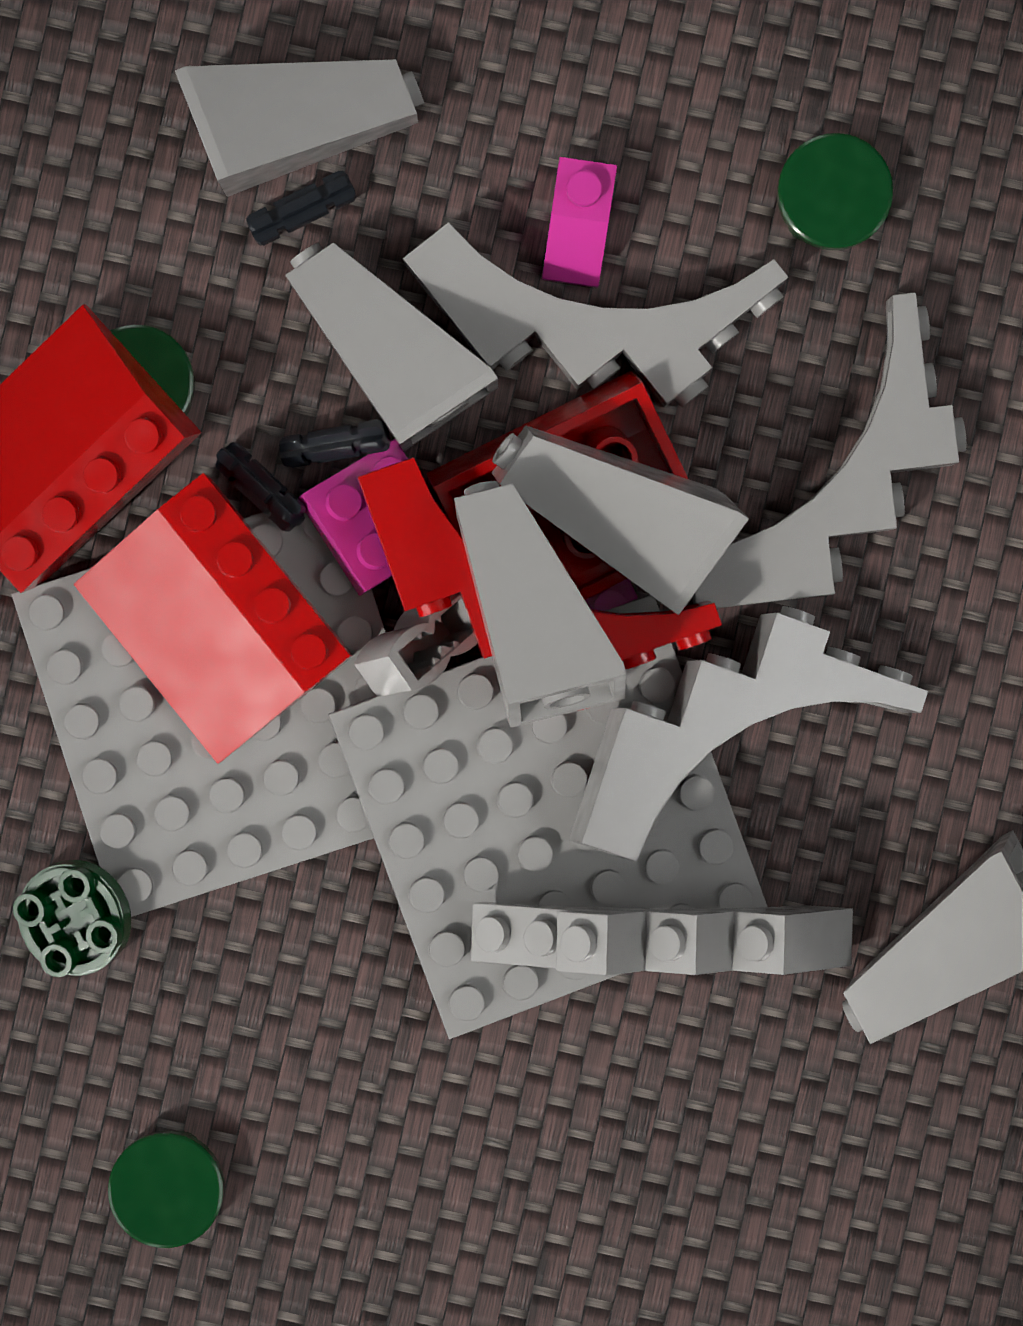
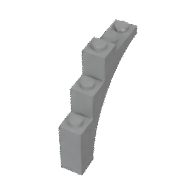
[403,222,788,408]
[692,293,967,608]
[569,606,928,861]
[471,902,853,976]

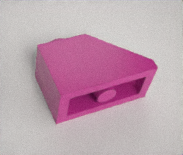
[542,157,617,288]

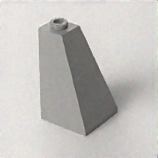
[175,59,424,197]
[285,243,498,451]
[492,426,749,615]
[454,481,626,728]
[842,830,1023,1044]

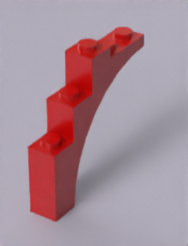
[358,457,722,711]

